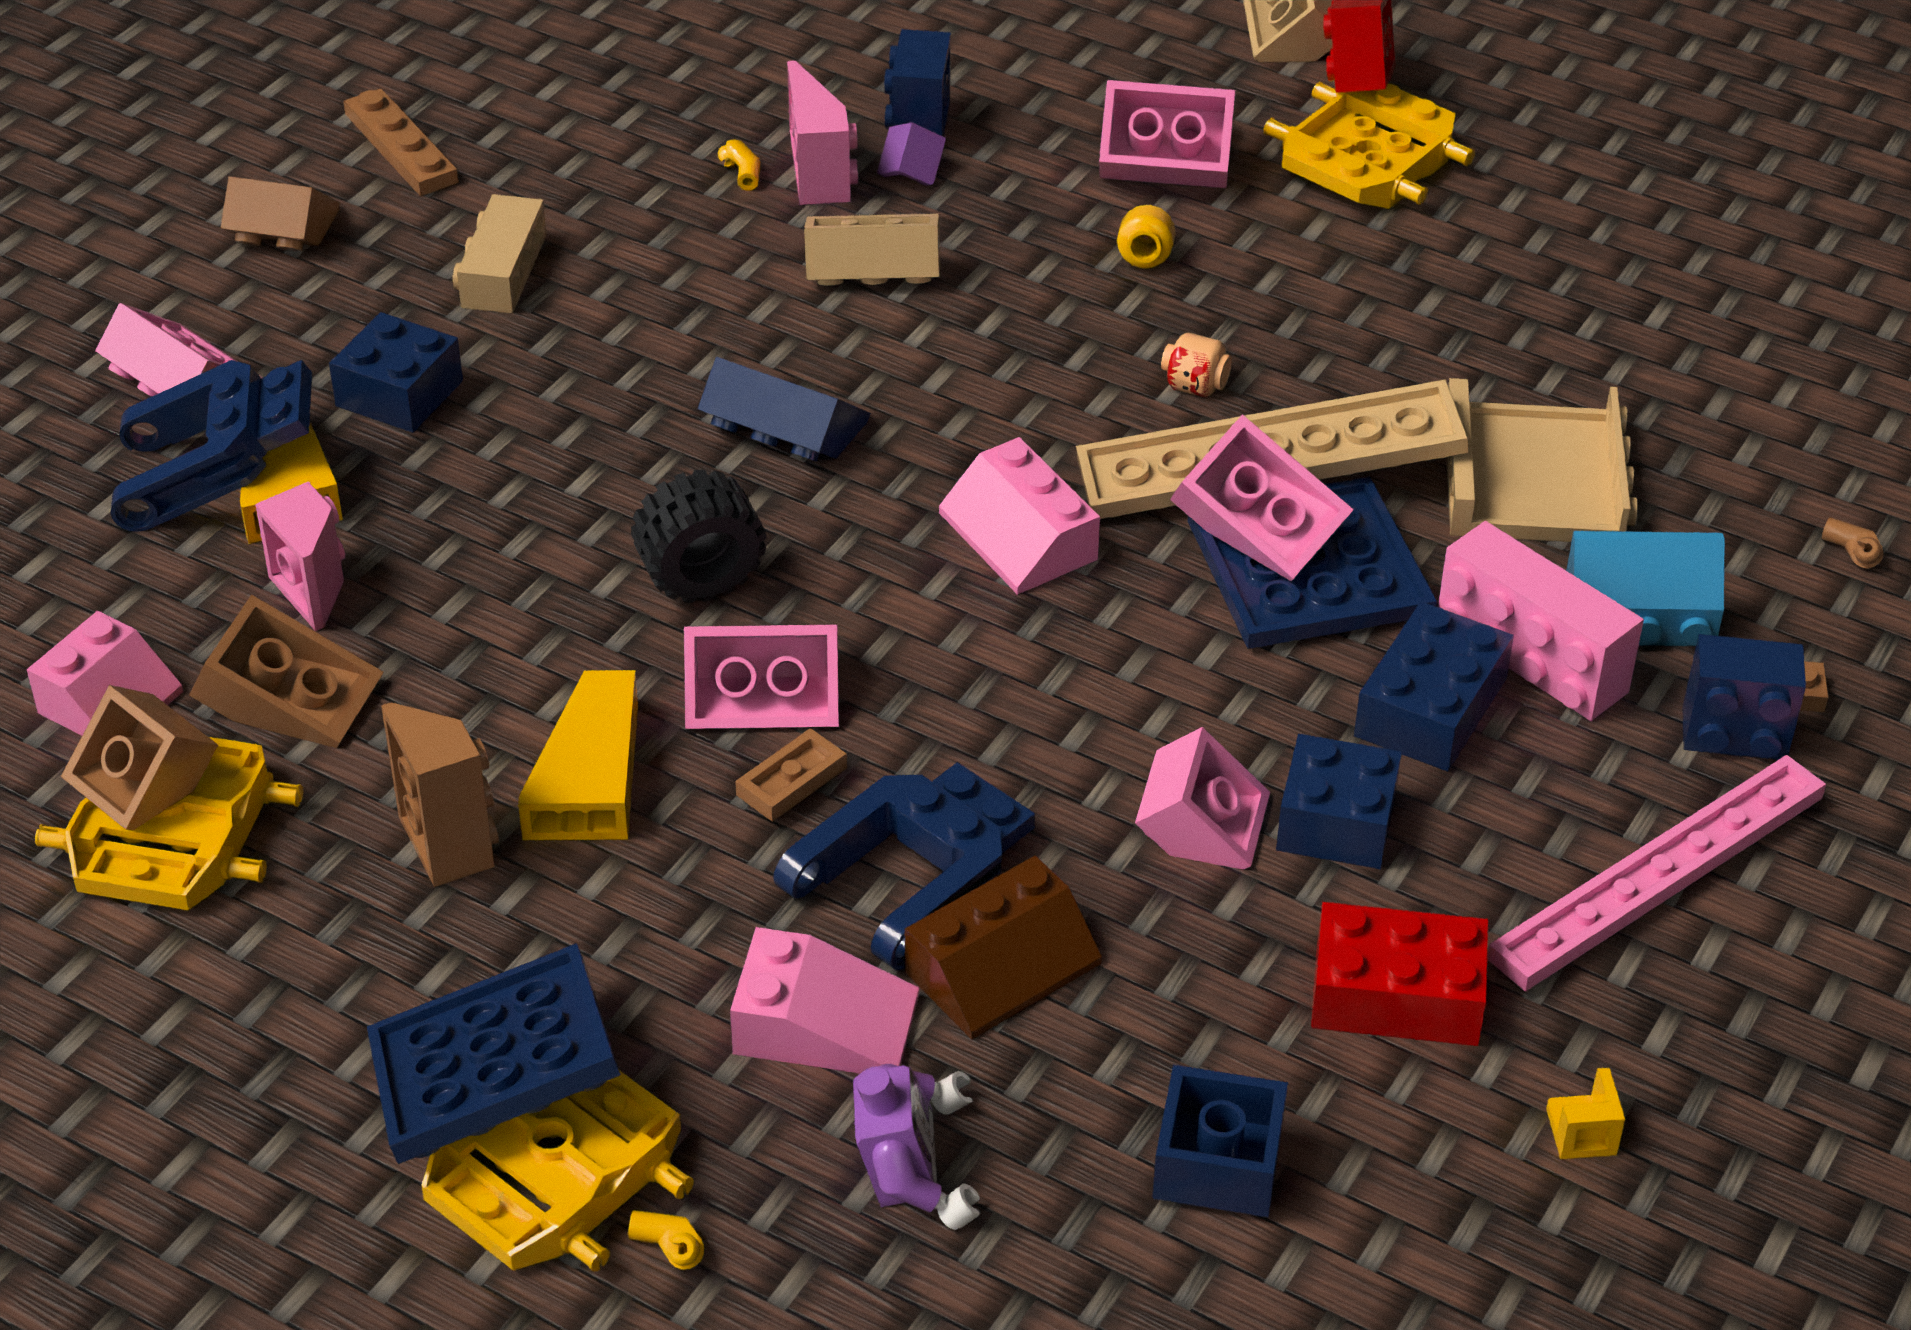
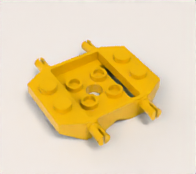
[1263,81,1475,209]
[35,737,303,910]
[422,1070,694,1272]

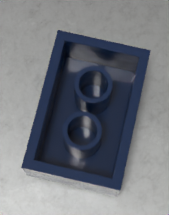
[1354,601,1514,772]

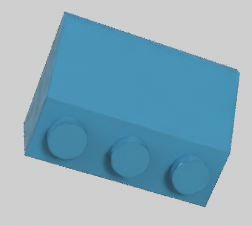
[1566,531,1725,646]

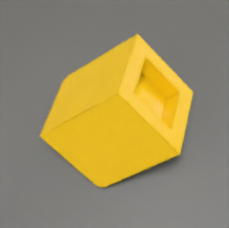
[1546,1068,1625,1159]

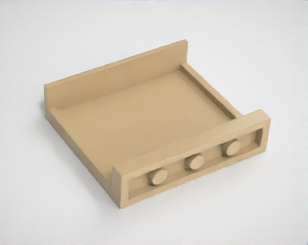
[1446,378,1637,542]

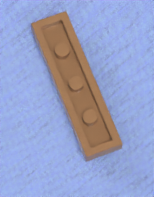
[344,88,459,197]

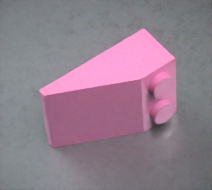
[787,61,858,205]
[1170,414,1354,581]
[730,927,919,1074]

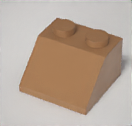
[221,177,340,251]
[61,685,218,831]

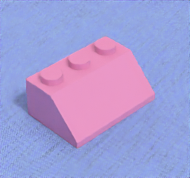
[95,303,263,396]
[939,437,1100,595]
[684,625,839,729]

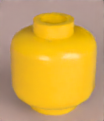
[1117,205,1175,269]

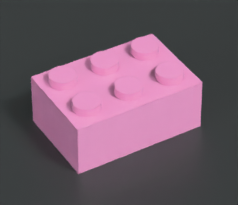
[1099,80,1235,188]

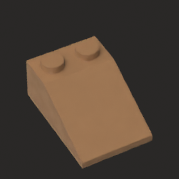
[189,594,384,748]

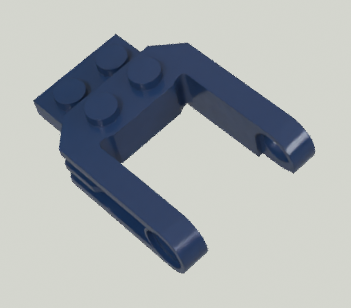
[111,360,312,532]
[773,762,1035,971]

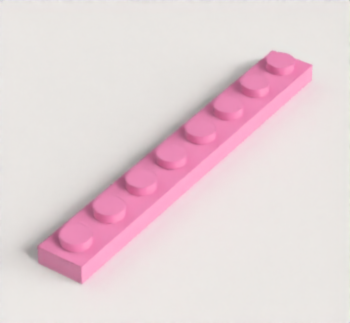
[1487,755,1826,992]

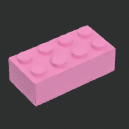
[1438,521,1644,721]

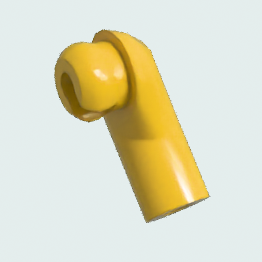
[718,139,761,191]
[628,1210,704,1270]

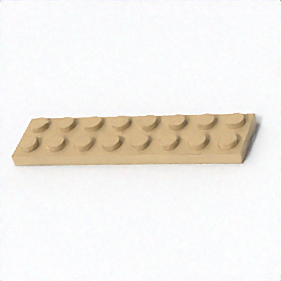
[1076,380,1468,519]

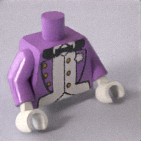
[853,1064,980,1230]

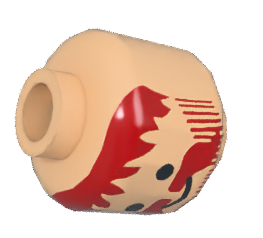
[1161,333,1232,397]

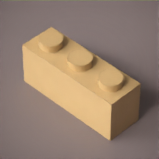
[453,194,547,313]
[804,214,941,286]

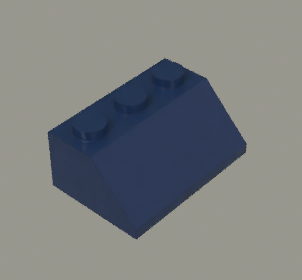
[698,357,871,462]

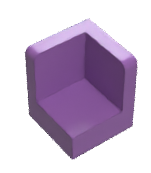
[877,123,946,186]

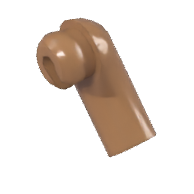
[1821,517,1884,569]

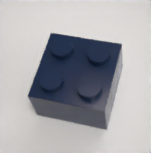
[884,29,951,137]
[329,312,463,433]
[1682,634,1806,760]
[1276,733,1402,869]
[1152,1065,1288,1217]

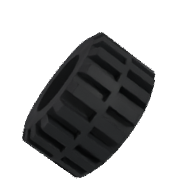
[631,469,767,603]

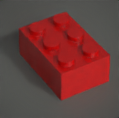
[1323,0,1396,93]
[1311,902,1488,1046]

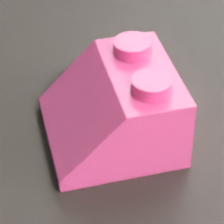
[255,482,345,631]
[27,611,183,736]
[1135,727,1270,870]

